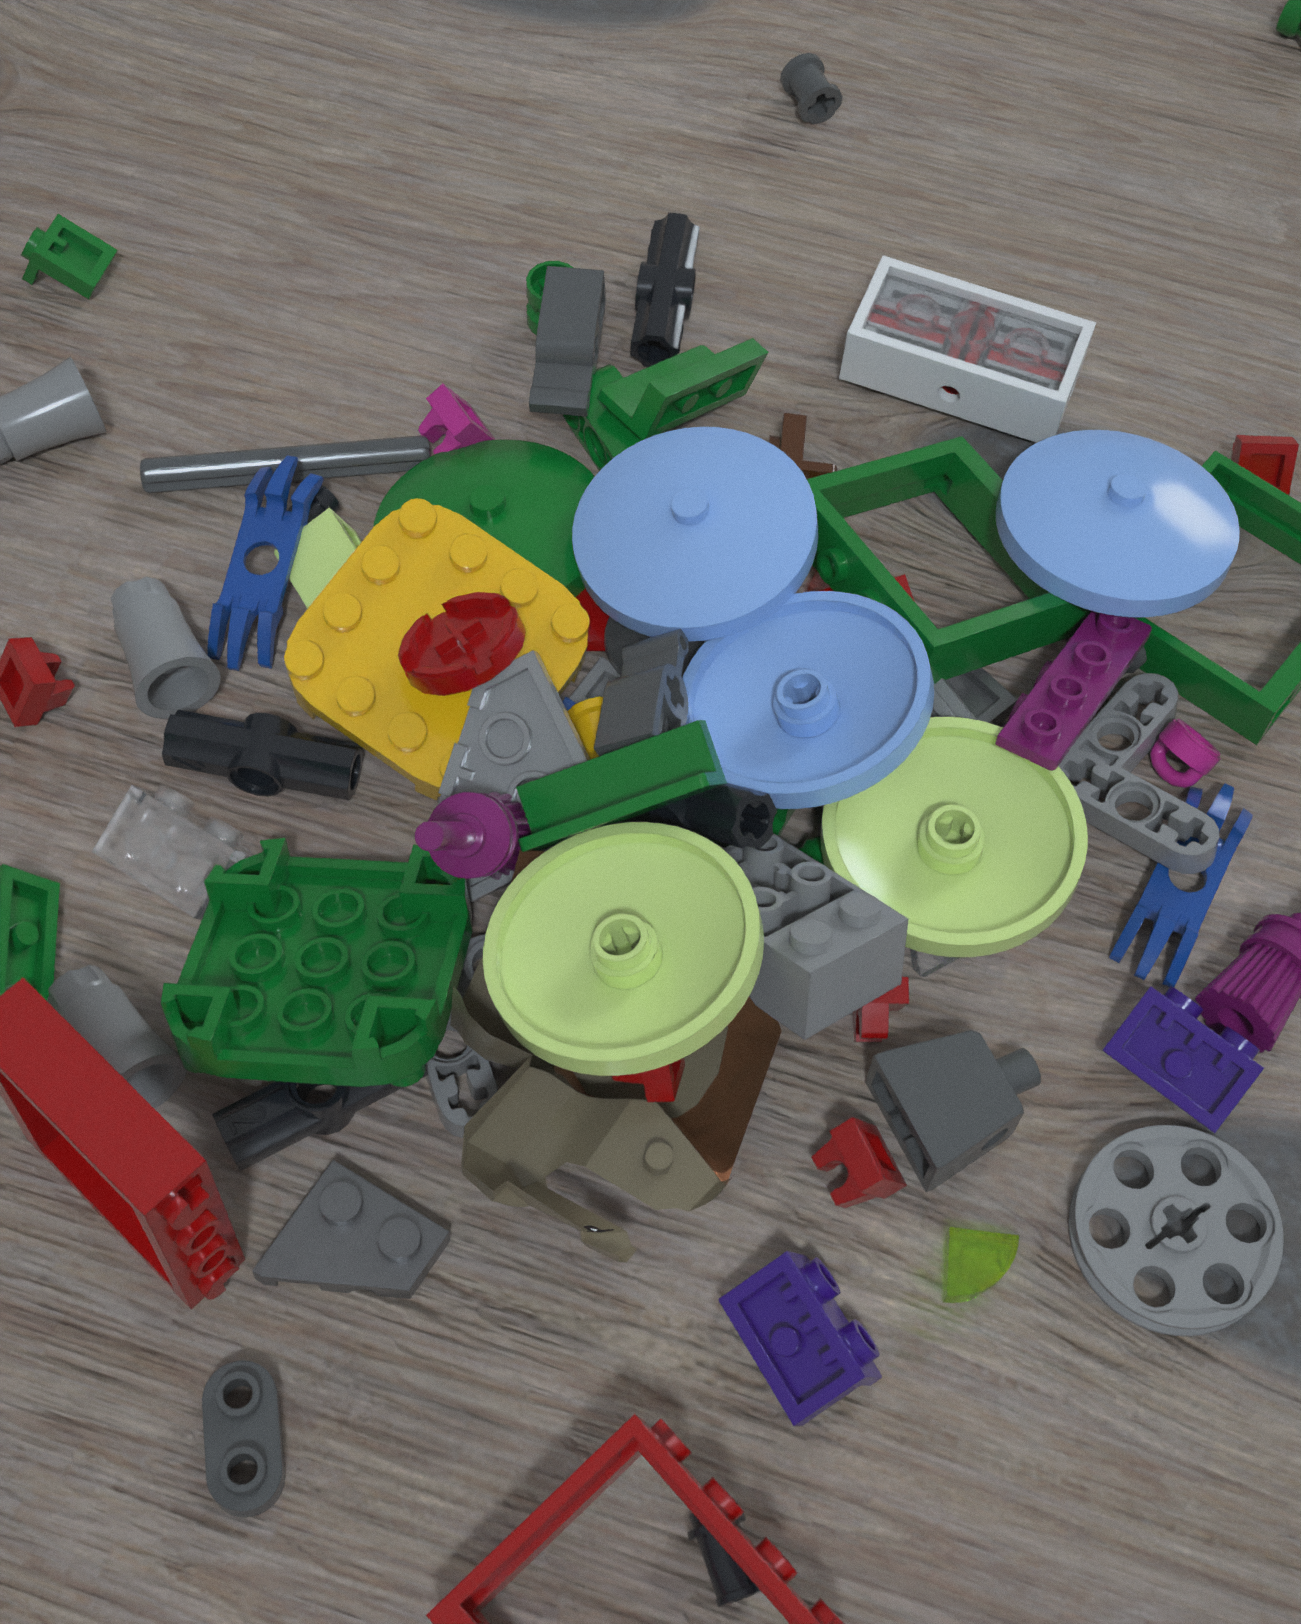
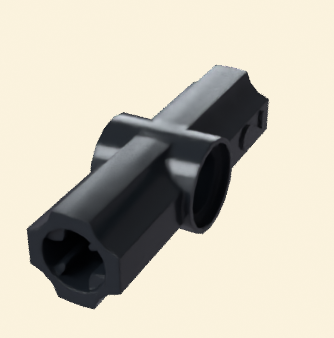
[630,213,700,367]
[162,710,363,801]
[633,783,777,850]
[212,1069,428,1171]

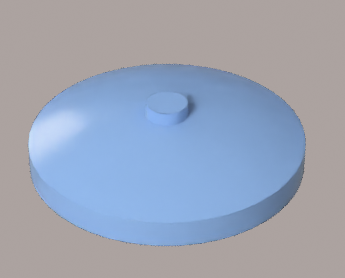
[572,427,818,642]
[996,430,1240,617]
[682,591,934,809]

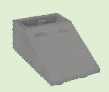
[723,834,908,1040]

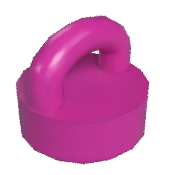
[1150,719,1221,788]

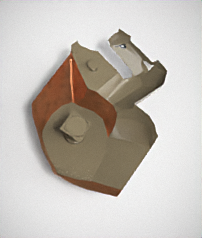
[450,850,782,1262]

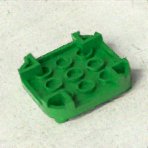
[161,838,472,1087]

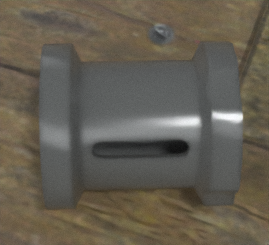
[780,53,843,124]

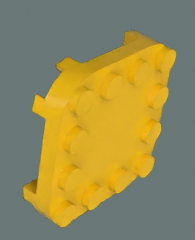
[284,498,589,801]

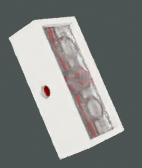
[839,255,1096,443]

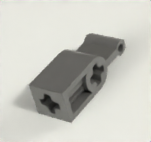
[529,266,606,416]
[594,629,689,756]

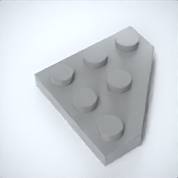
[438,650,622,904]

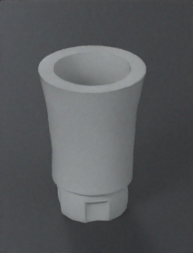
[0,357,107,464]
[111,577,221,719]
[47,965,187,1109]

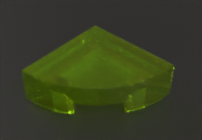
[943,1227,1020,1303]

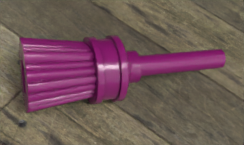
[415,792,532,880]
[1195,913,1301,1053]

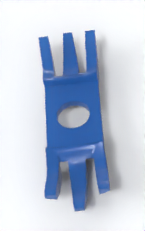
[207,455,324,671]
[1109,783,1253,987]

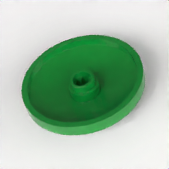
[374,439,595,597]

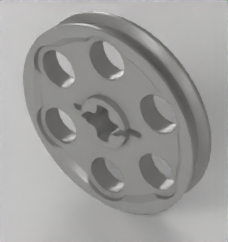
[1068,1125,1284,1337]

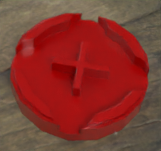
[398,592,526,696]

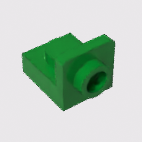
[21,214,118,299]

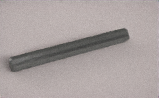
[140,435,431,493]

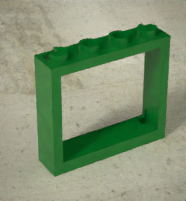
[807,436,1091,684]
[1133,451,1301,745]

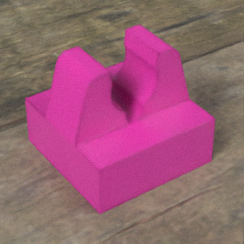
[418,383,496,454]

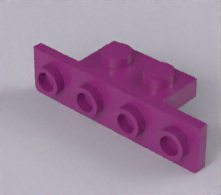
[995,611,1152,771]

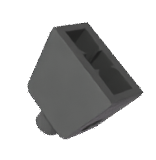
[865,1030,1041,1192]

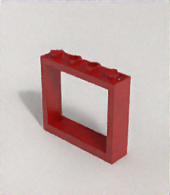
[0,978,246,1310]
[426,1414,844,1624]

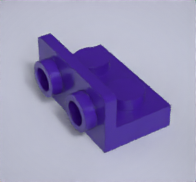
[1102,986,1264,1134]
[718,1251,882,1426]

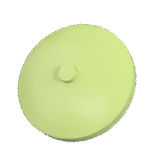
[820,717,1088,957]
[483,822,764,1076]

